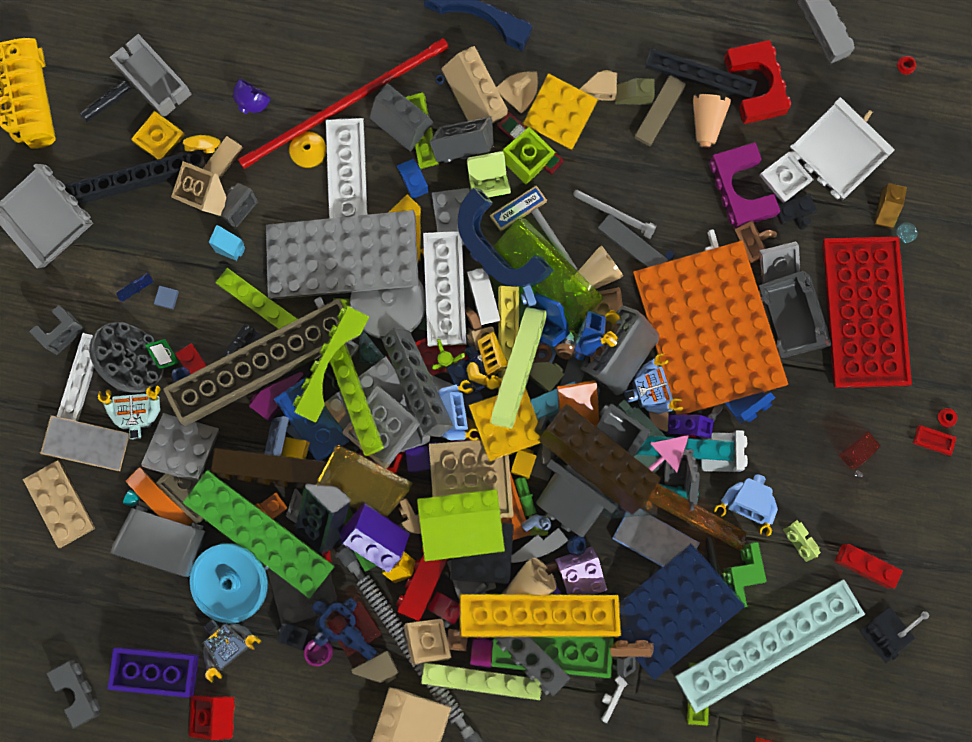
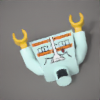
[98,385,160,439]

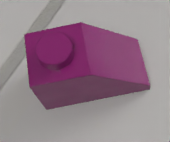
[470,637,493,667]

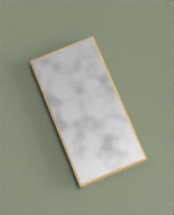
[41,416,129,471]

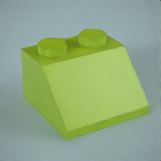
[502,127,556,184]

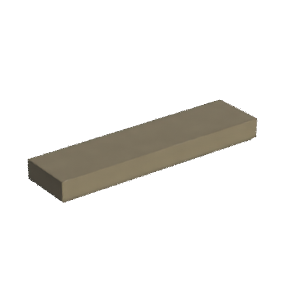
[634,76,686,147]

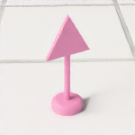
[649,435,689,472]

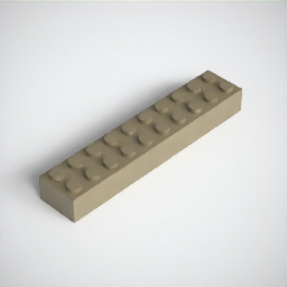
[163,299,359,426]

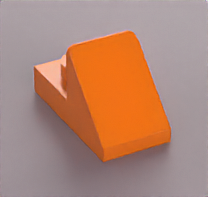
[255,493,288,519]

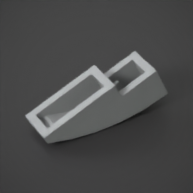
[511,528,568,563]

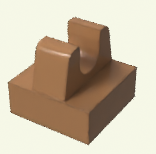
[447,629,467,651]

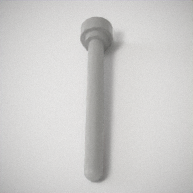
[573,190,657,239]

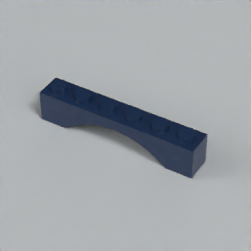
[424,0,532,51]

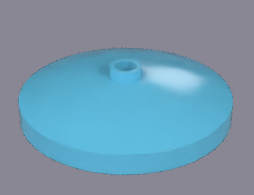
[190,543,267,623]

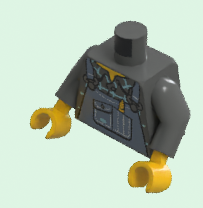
[203,620,261,683]

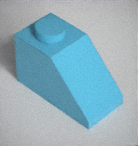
[209,225,245,261]

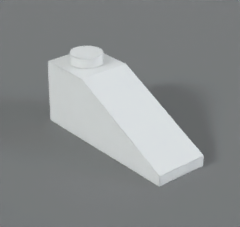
[467,269,500,325]

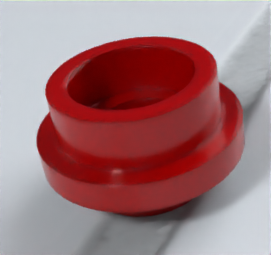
[897,56,916,75]
[937,408,957,428]

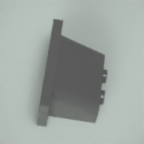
[536,459,619,537]

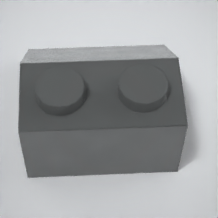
[216,183,258,230]

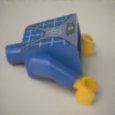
[574,310,620,360]

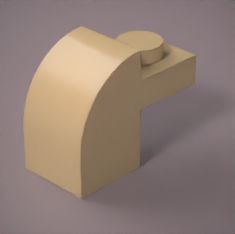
[398,498,421,534]

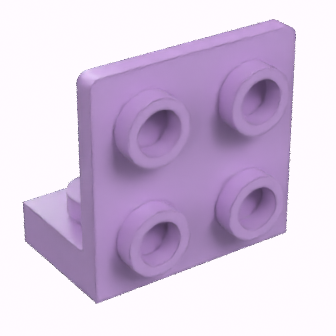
[555,547,607,595]

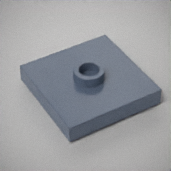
[264,416,289,456]

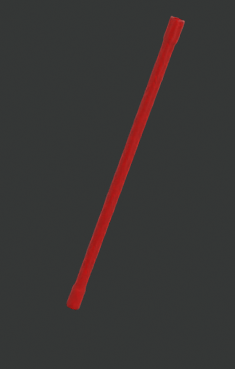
[238,38,449,169]

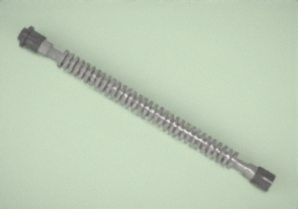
[335,544,484,742]

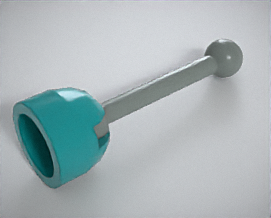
[123,490,153,511]

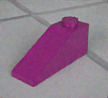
[249,372,305,422]

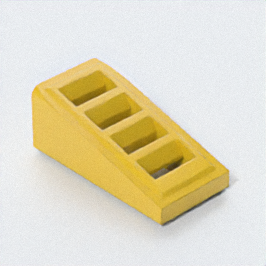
[477,332,508,375]

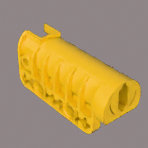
[0,38,56,149]

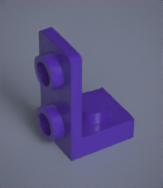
[667,415,714,439]

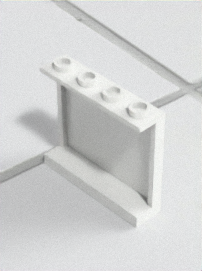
[790,97,894,200]

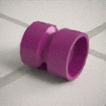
[304,640,333,666]

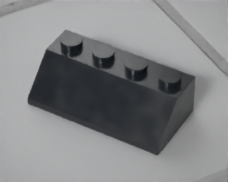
[294,485,351,556]

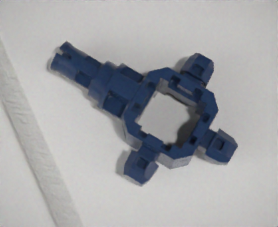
[312,598,377,661]

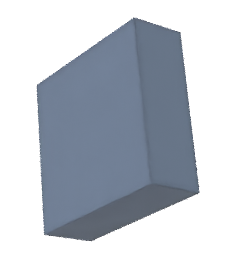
[154,286,179,310]

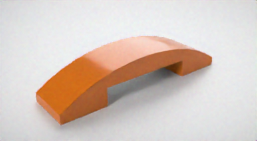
[126,467,194,526]

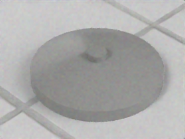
[350,279,426,339]

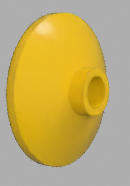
[289,132,327,168]

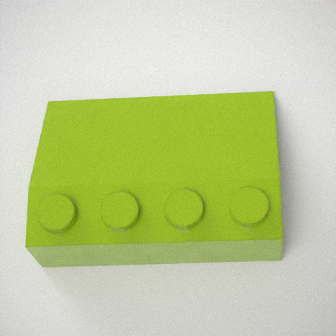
[417,489,504,561]

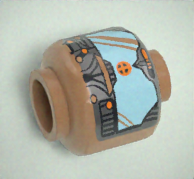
[554,330,577,359]

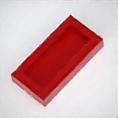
[913,425,957,456]

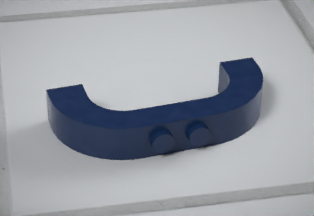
[458,188,554,287]

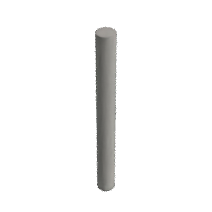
[531,208,578,274]

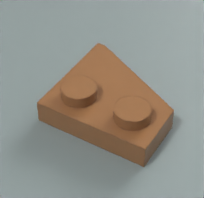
[465,307,490,343]

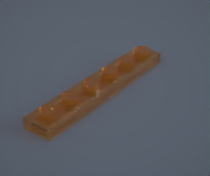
[647,484,747,550]

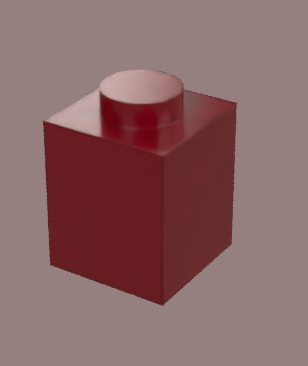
[427,592,460,624]

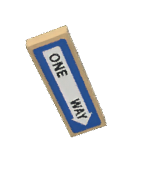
[490,185,547,232]

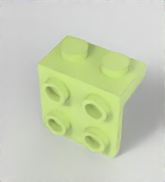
[467,151,511,197]

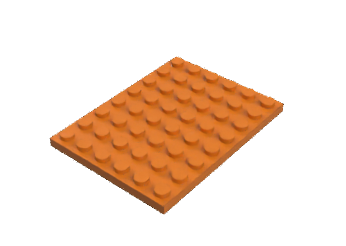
[633,240,788,415]

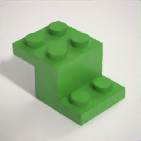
[722,542,766,607]

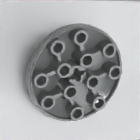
[89,322,164,393]

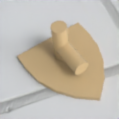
[497,72,538,114]

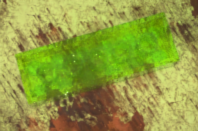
[493,219,604,327]

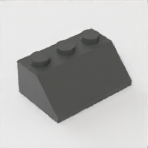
[370,83,434,151]
[430,116,493,163]

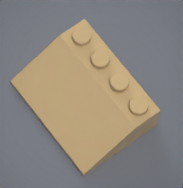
[372,688,451,742]

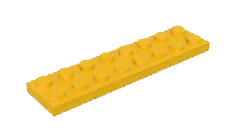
[460,595,621,637]

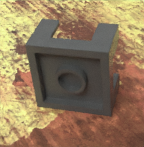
[29,305,86,355]

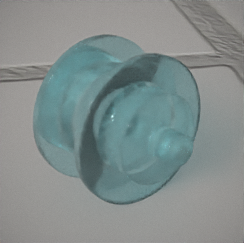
[896,222,918,243]

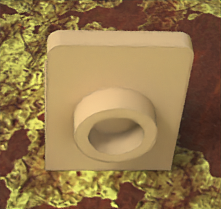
[466,326,495,350]

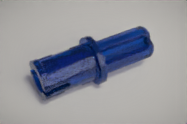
[116,272,154,302]

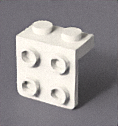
[701,431,747,472]

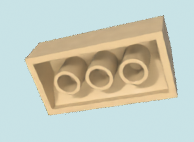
[442,46,507,124]

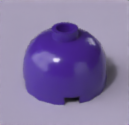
[233,79,271,114]

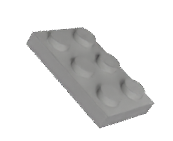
[432,188,469,245]

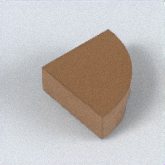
[648,411,669,432]

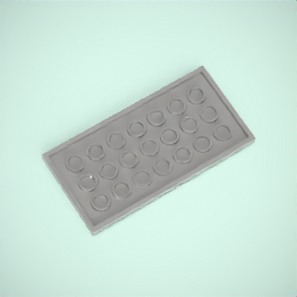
[266,210,418,300]

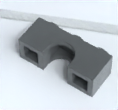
[47,661,100,728]

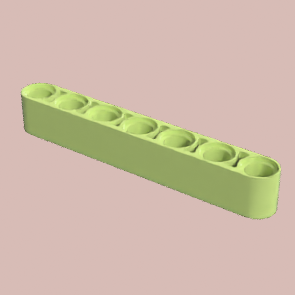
[491,307,546,428]

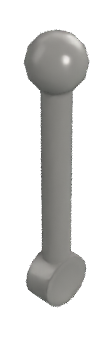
[898,611,929,638]

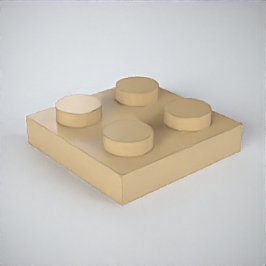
[404,619,451,665]

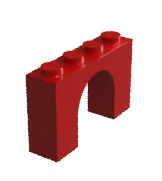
[724,40,791,124]

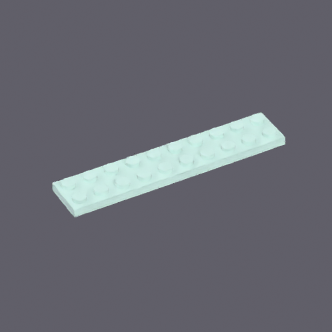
[675,580,865,713]

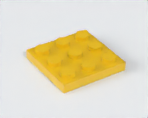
[523,73,598,150]
[469,388,541,462]

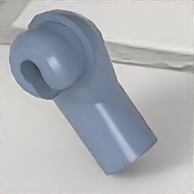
[521,514,551,532]

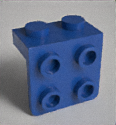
[534,293,570,347]
[725,392,775,424]

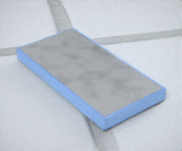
[612,509,699,567]

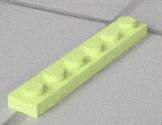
[421,663,541,700]

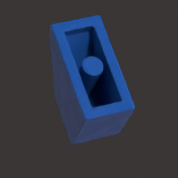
[397,159,428,199]

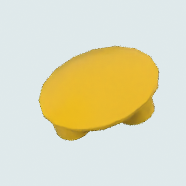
[183,135,221,153]

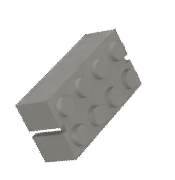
[110,34,191,117]

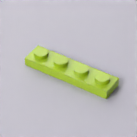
[405,92,439,169]

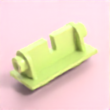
[783,520,821,562]

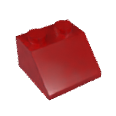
[189,695,235,740]

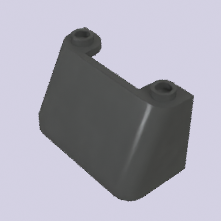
[759,271,831,358]
[580,305,659,395]
[565,404,651,496]
[110,506,208,577]

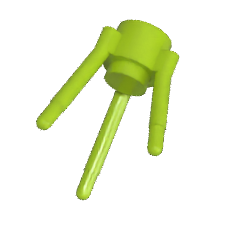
[432,339,465,370]

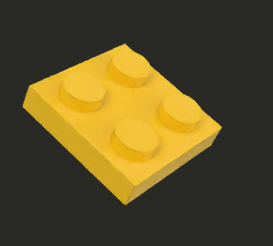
[131,111,185,160]

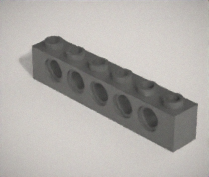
[382,328,453,437]
[481,592,570,696]

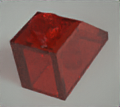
[839,431,881,470]

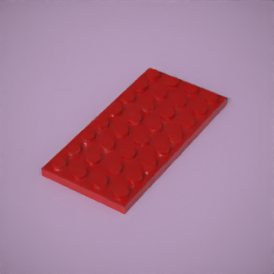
[822,237,912,388]

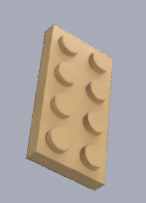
[23,460,96,548]

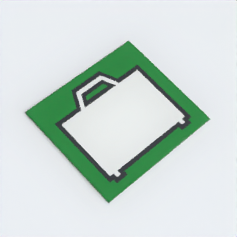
[145,339,179,369]

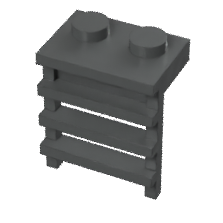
[663,449,700,511]

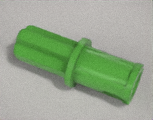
[515,477,537,516]

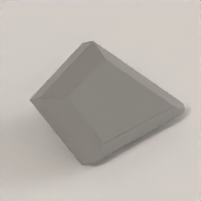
[286,488,303,523]

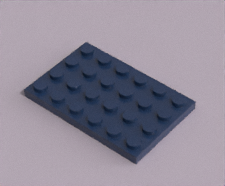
[617,543,745,680]

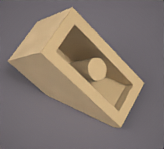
[579,70,617,101]

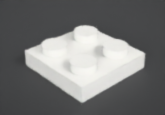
[759,151,813,203]

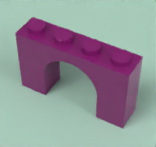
[709,142,780,229]

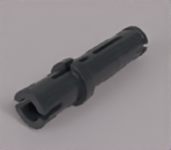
[79,81,131,123]

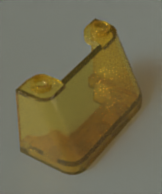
[316,445,413,517]

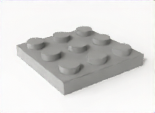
[342,386,420,469]
[141,413,219,482]

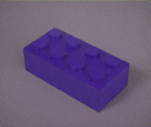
[108,647,199,698]

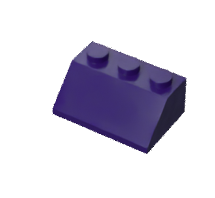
[339,503,410,573]

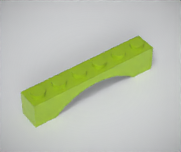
[292,305,369,423]

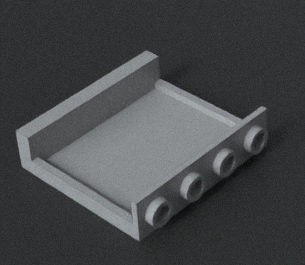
[0,164,93,268]

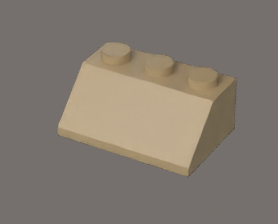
[171,162,226,216]

